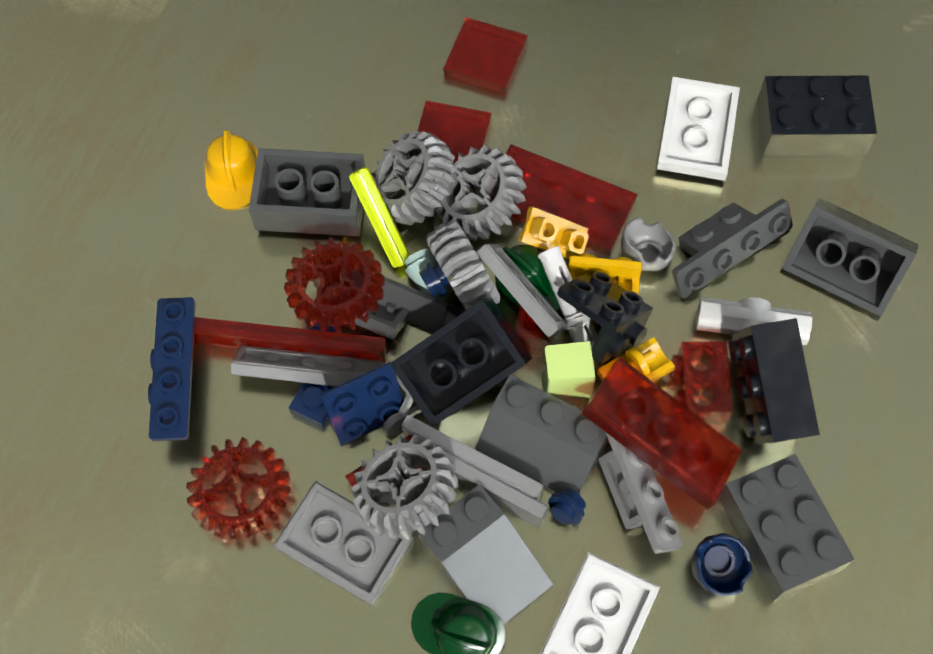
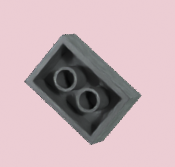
[249,148,366,236]
[718,454,855,602]

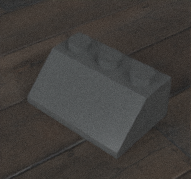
[782,198,919,317]
[475,375,608,495]

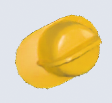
[205,130,258,210]

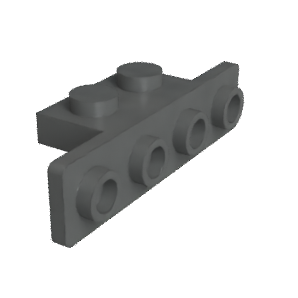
[672,199,793,299]
[312,251,449,340]

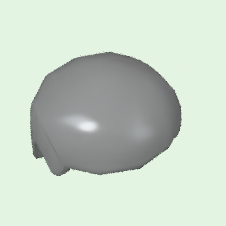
[621,217,676,271]

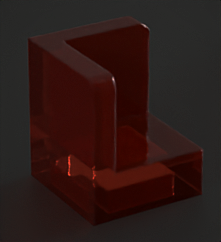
[515,305,553,357]

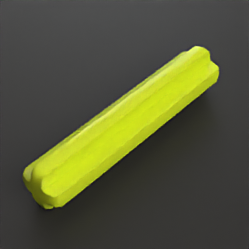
[349,167,410,268]

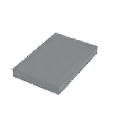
[273,481,414,607]

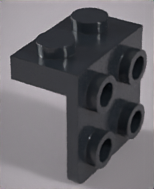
[557,271,653,364]

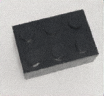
[757,75,877,157]
[391,296,532,427]
[729,318,820,444]

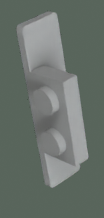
[597,404,683,554]

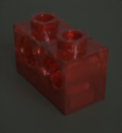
[672,341,733,425]

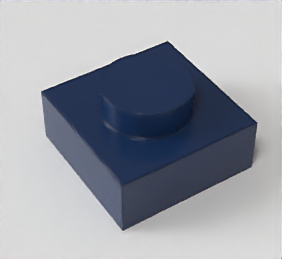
[288,383,332,428]

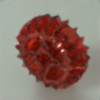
[284,236,385,334]
[186,437,292,542]

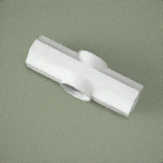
[696,297,812,345]

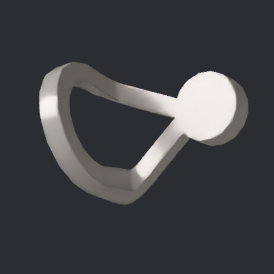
[384,371,422,436]

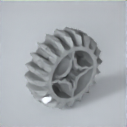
[371,130,457,226]
[435,145,527,241]
[426,220,500,311]
[351,435,459,540]

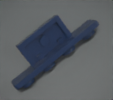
[148,297,196,441]

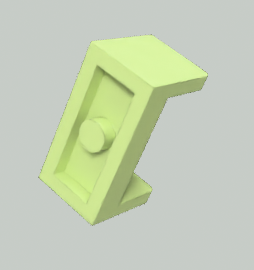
[541,341,595,405]

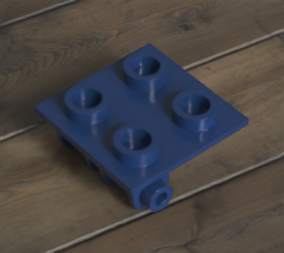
[320,362,404,446]

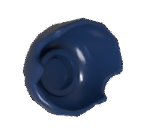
[691,533,753,597]

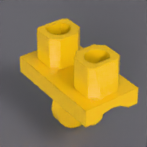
[517,207,589,260]
[597,337,675,400]

